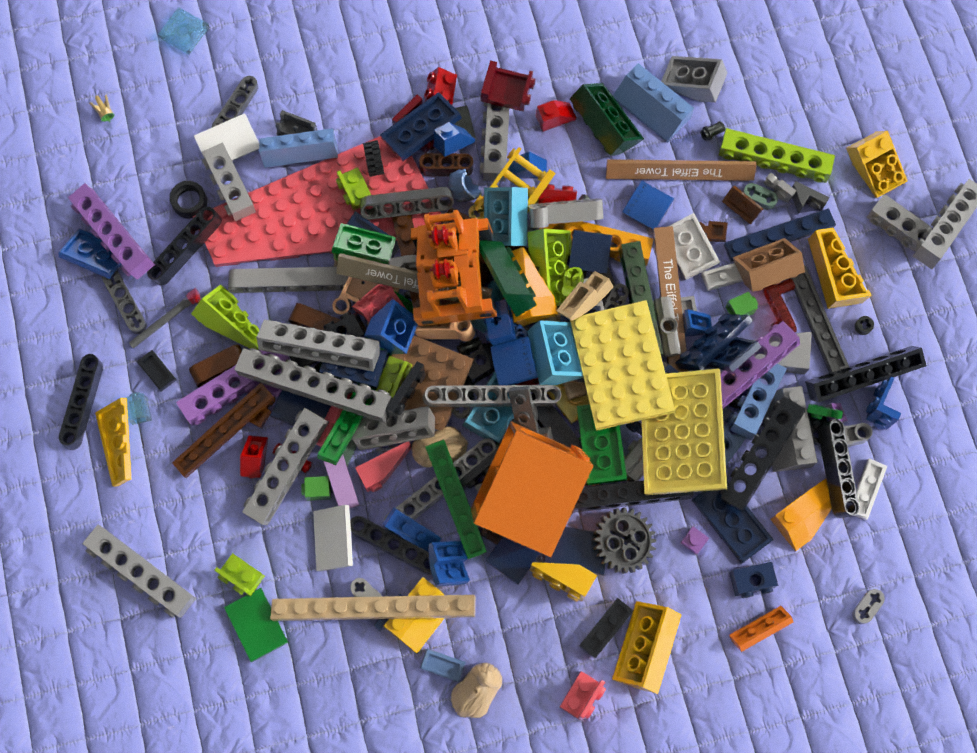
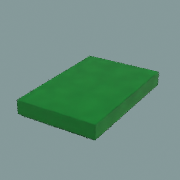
[332,223,396,265]
[224,588,289,662]

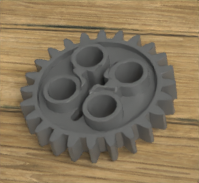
[592,507,657,574]

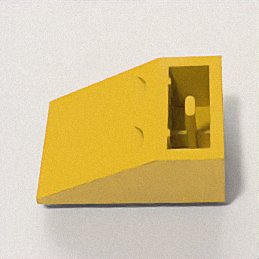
[846,131,908,198]
[530,562,597,602]

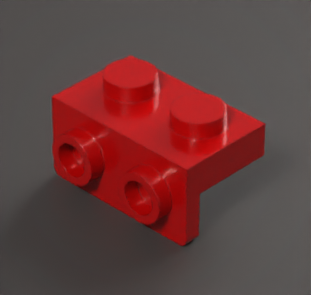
[424,67,457,105]
[538,184,577,204]

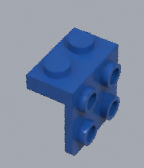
[866,376,901,430]

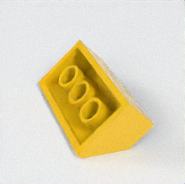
[612,601,681,694]

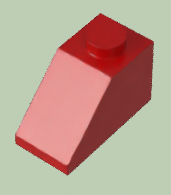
[536,100,577,132]
[240,435,268,479]

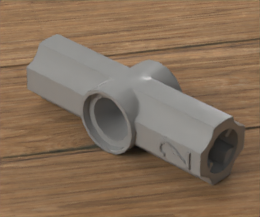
[654,297,681,357]

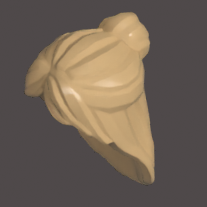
[412,426,468,468]
[451,662,502,718]

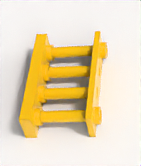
[474,147,556,212]

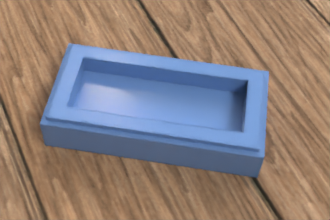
[420,649,466,682]

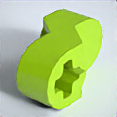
[561,267,584,302]

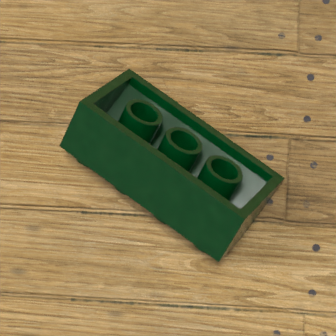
[569,83,644,156]
[479,240,537,317]

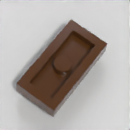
[722,186,763,225]

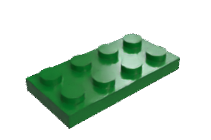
[577,404,627,485]

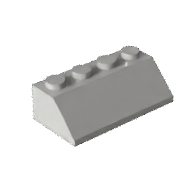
[759,386,817,472]

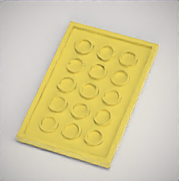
[570,300,675,431]
[642,368,727,495]

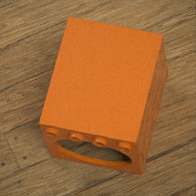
[471,421,594,557]

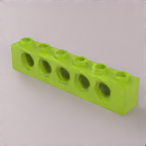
[718,128,835,183]

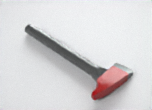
[129,287,200,349]

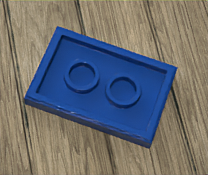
[58,228,121,279]

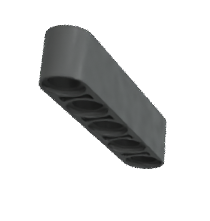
[360,187,454,219]

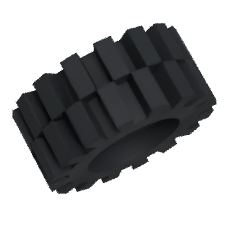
[363,140,384,177]

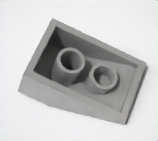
[661,56,727,103]

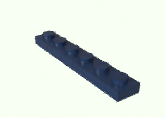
[724,208,836,262]

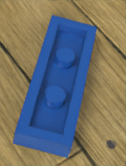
[382,507,442,552]

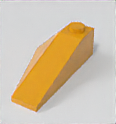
[511,247,558,326]
[770,478,832,551]

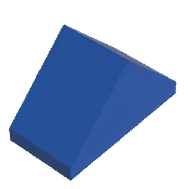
[510,152,547,178]
[683,309,712,337]

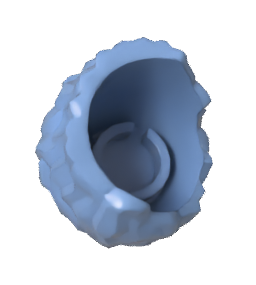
[447,169,482,202]

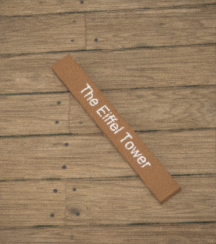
[606,159,757,181]
[653,226,689,372]

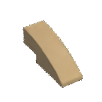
[556,271,613,321]

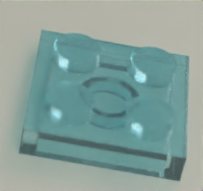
[158,7,210,54]

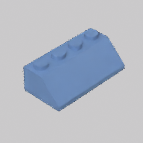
[613,63,694,143]

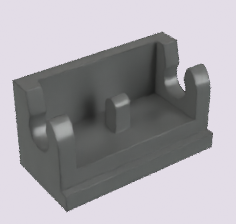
[276,110,317,136]

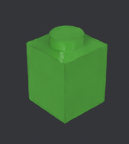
[725,291,758,316]
[301,476,331,501]

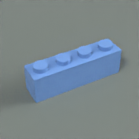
[259,128,338,168]

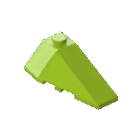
[527,229,572,306]
[191,284,260,350]

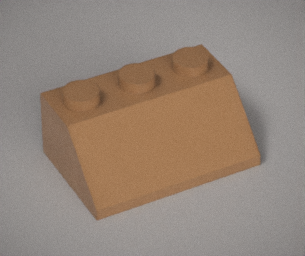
[733,238,805,292]

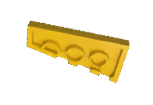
[95,398,131,486]

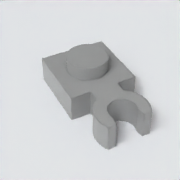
[764,173,796,203]

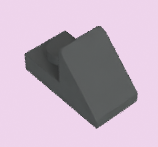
[792,181,829,214]

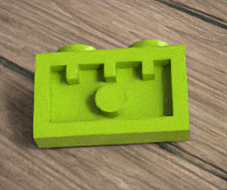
[335,168,371,210]
[376,355,412,398]
[214,553,265,596]

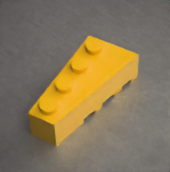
[808,228,872,309]

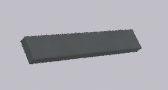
[789,265,849,373]

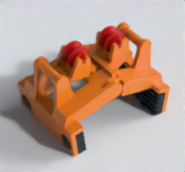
[411,210,497,326]

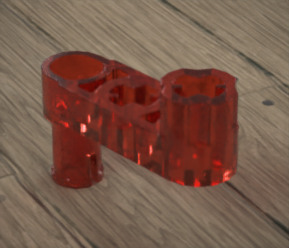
[763,278,797,332]

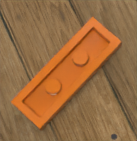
[729,606,793,652]

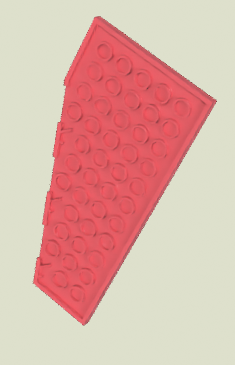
[193,136,441,267]

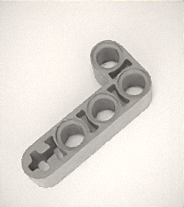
[528,199,603,228]

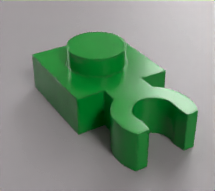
[807,404,843,419]

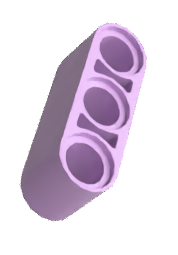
[324,454,359,509]

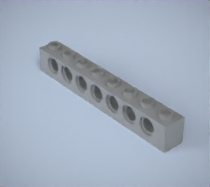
[234,348,392,423]

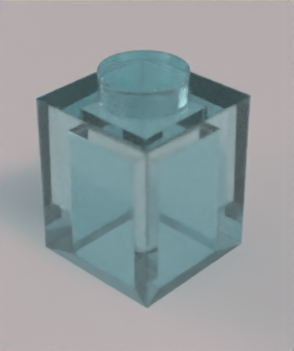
[125,392,152,425]

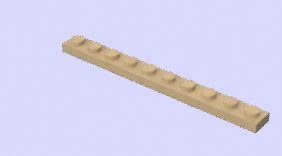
[270,595,476,621]

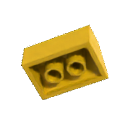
[384,577,445,653]

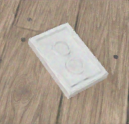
[194,113,259,171]
[668,213,720,280]
[313,505,353,572]

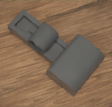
[508,386,553,440]

